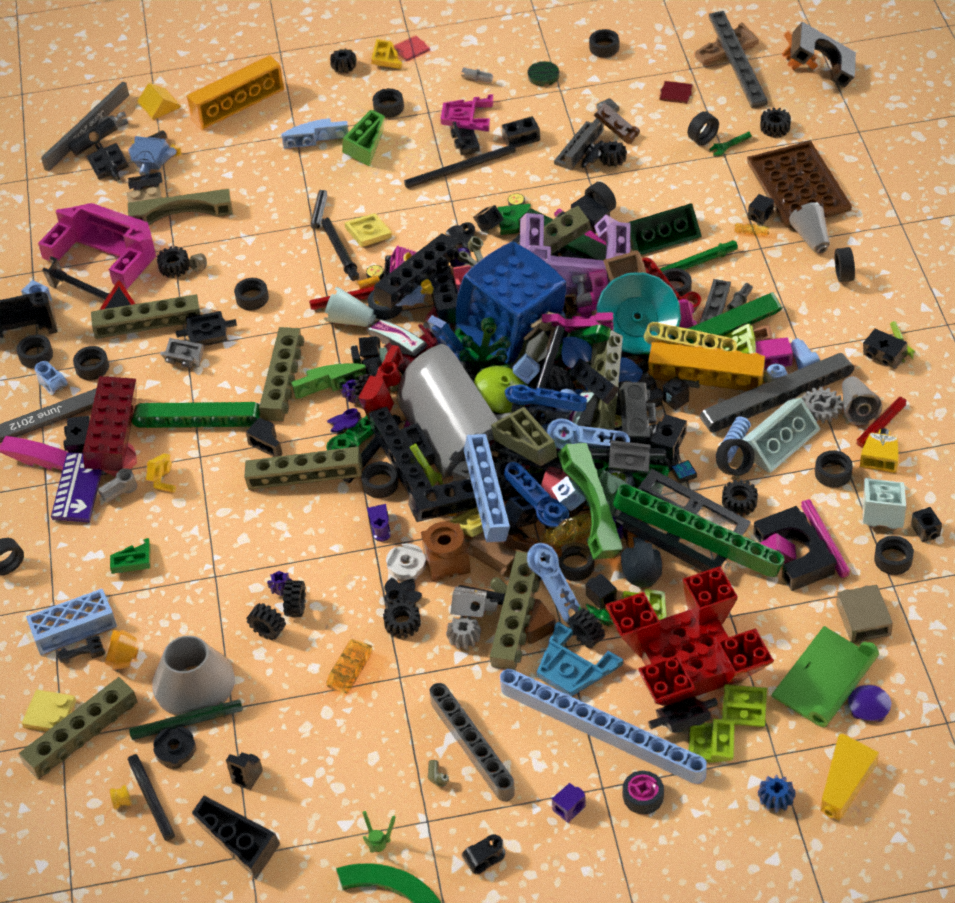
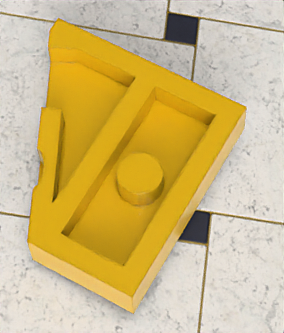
[371,39,402,69]

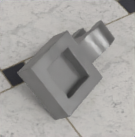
[98,112,128,130]

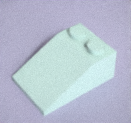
[862,478,906,529]

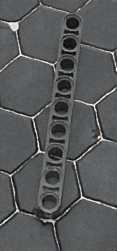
[699,353,855,433]

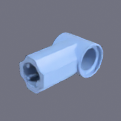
[790,338,820,369]

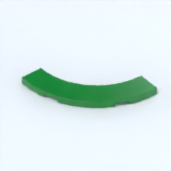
[336,863,441,903]

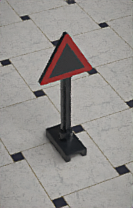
[42,256,136,310]

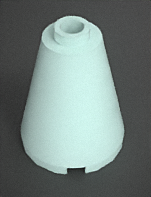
[324,287,376,327]

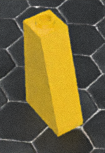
[820,732,879,821]

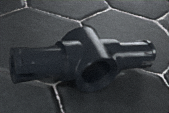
[511,404,570,426]

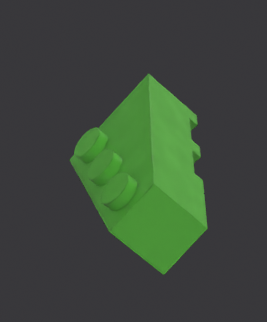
[342,109,385,167]

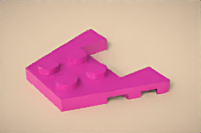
[440,94,494,132]
[542,312,614,333]

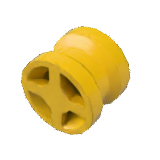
[109,784,132,810]

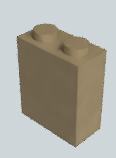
[836,584,893,643]

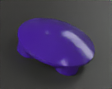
[848,685,891,722]

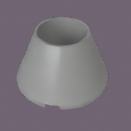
[152,635,235,716]

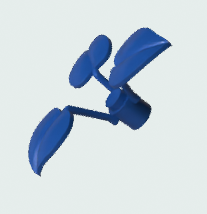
[561,337,643,395]

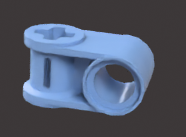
[35,361,68,395]

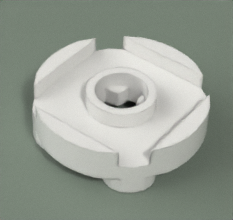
[386,544,426,580]

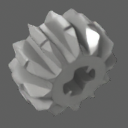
[446,615,481,650]

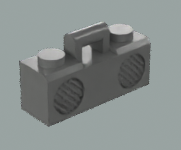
[619,382,657,444]

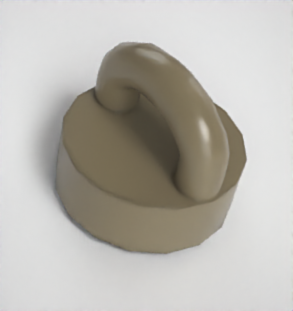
[189,253,207,272]

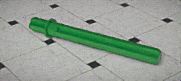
[659,240,738,272]

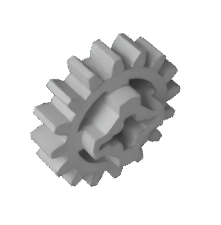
[802,387,843,424]

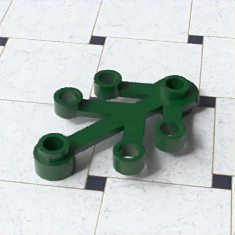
[459,317,511,375]

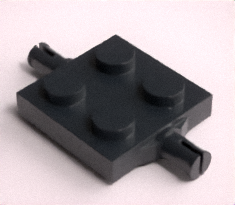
[86,143,129,181]
[175,311,237,345]
[648,696,718,733]

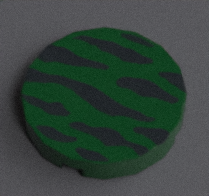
[527,61,560,86]

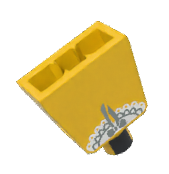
[859,428,899,473]

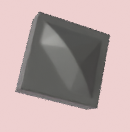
[596,98,619,112]

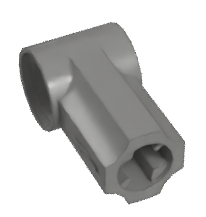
[98,468,137,503]

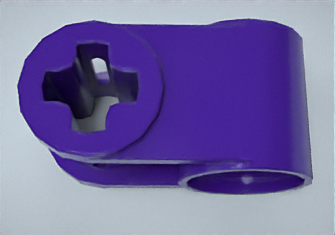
[367,504,391,542]

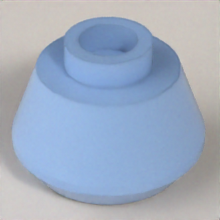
[763,364,788,383]

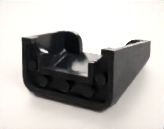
[0,291,58,338]

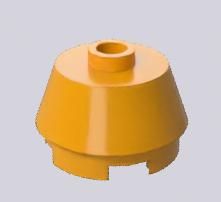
[105,629,139,669]

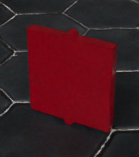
[659,81,693,104]

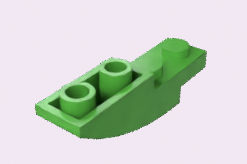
[291,363,367,399]

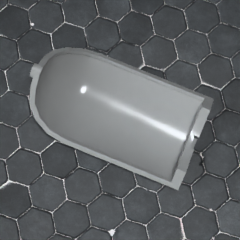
[396,344,498,479]

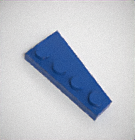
[428,315,469,364]

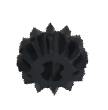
[330,48,357,74]
[599,140,627,168]

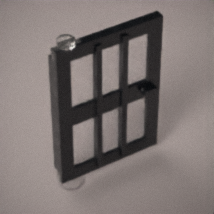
[614,469,751,575]

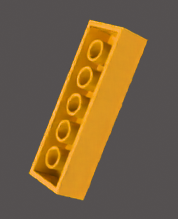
[186,55,285,130]
[648,341,765,391]

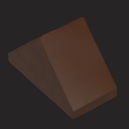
[527,599,556,644]

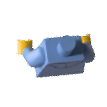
[128,136,181,175]

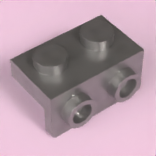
[160,338,205,368]

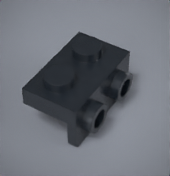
[450,122,480,155]

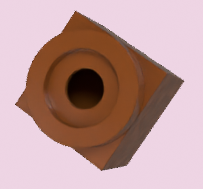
[421,522,471,582]

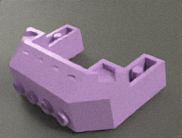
[520,213,630,296]

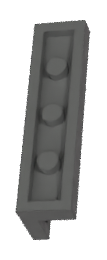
[554,118,604,170]

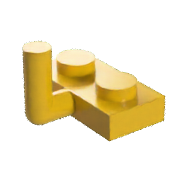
[146,453,176,493]

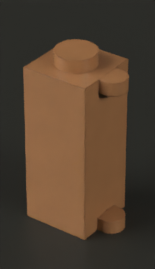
[468,531,516,578]

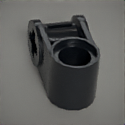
[461,834,506,875]

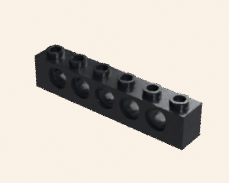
[374,233,459,309]
[428,263,458,324]
[369,406,432,497]
[408,472,527,522]

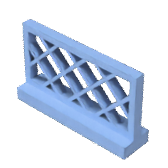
[26,588,117,655]

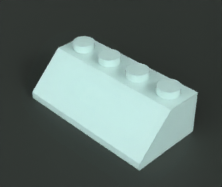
[742,398,821,473]

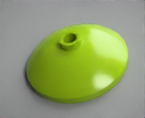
[474,366,529,414]

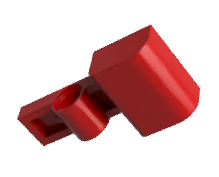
[358,345,404,421]

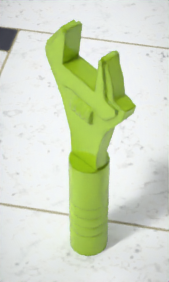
[890,321,915,363]
[410,444,443,487]

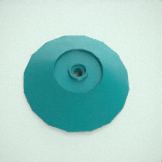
[596,272,681,355]

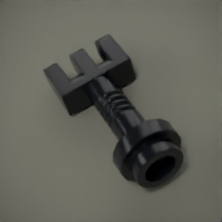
[57,636,106,664]

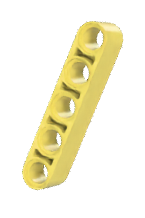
[644,322,737,352]

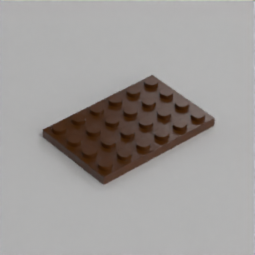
[747,140,852,228]

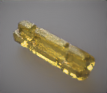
[734,222,769,236]

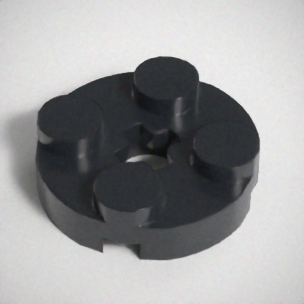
[153,727,197,769]

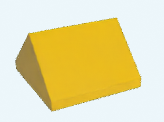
[137,82,181,120]

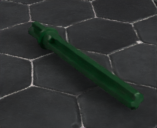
[129,699,243,740]

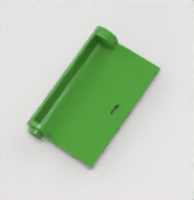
[771,626,879,727]

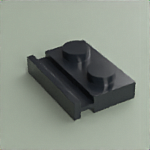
[128,172,163,190]

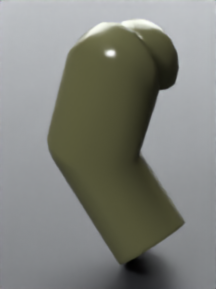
[490,577,508,594]
[427,759,449,787]

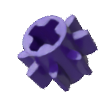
[342,380,358,403]
[267,571,292,596]

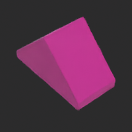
[760,533,797,564]

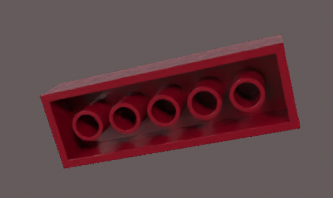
[83,376,137,471]

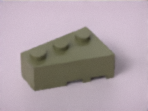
[491,407,557,466]

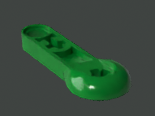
[326,415,374,450]

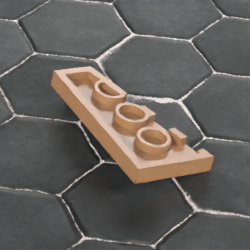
[695,22,759,65]

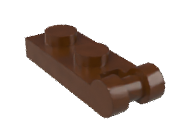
[593,102,640,144]
[504,533,562,557]

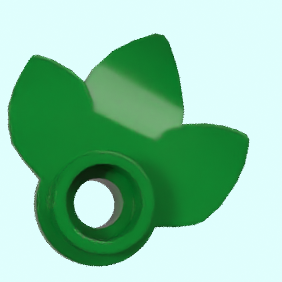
[579,603,614,626]

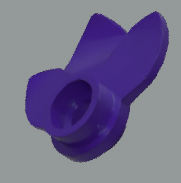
[327,408,361,433]

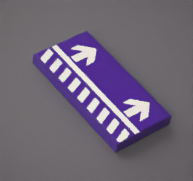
[51,452,102,523]

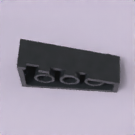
[191,795,280,880]

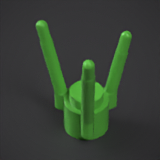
[362,811,396,853]

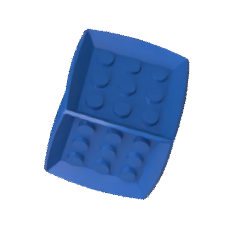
[456,241,566,364]

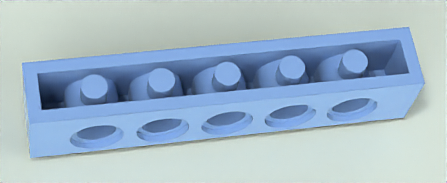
[464,434,510,543]

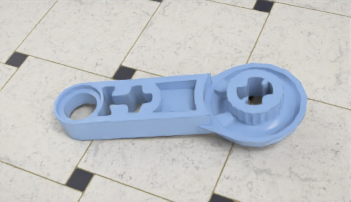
[547,419,630,450]
[527,543,580,623]

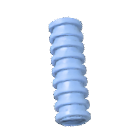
[723,417,751,463]

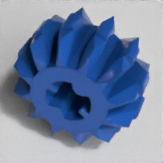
[758,774,796,813]

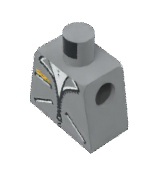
[450,586,498,617]

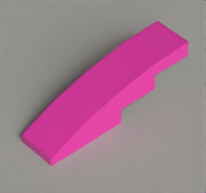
[0,436,69,471]

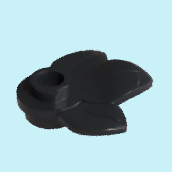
[581,140,604,168]
[445,222,476,249]
[384,577,422,606]

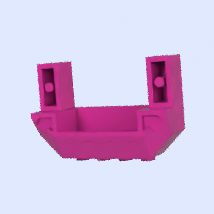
[38,203,156,289]

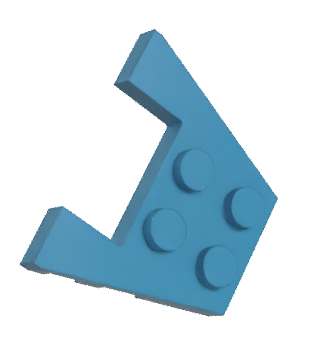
[537,622,624,697]

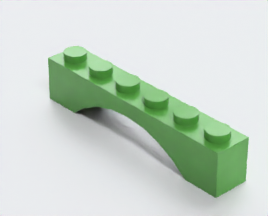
[558,443,623,560]

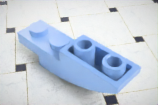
[281,118,349,149]

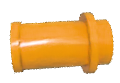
[357,275,380,289]

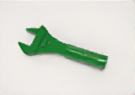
[710,131,752,156]

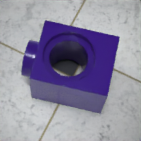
[551,782,586,823]

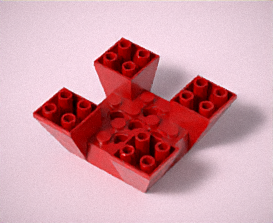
[605,566,774,706]

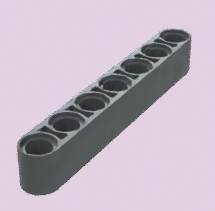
[429,683,515,801]

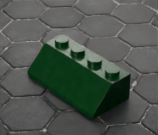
[626,203,702,255]

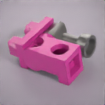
[572,270,608,319]

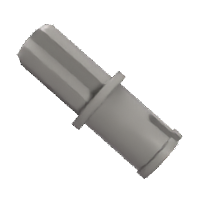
[461,67,494,83]

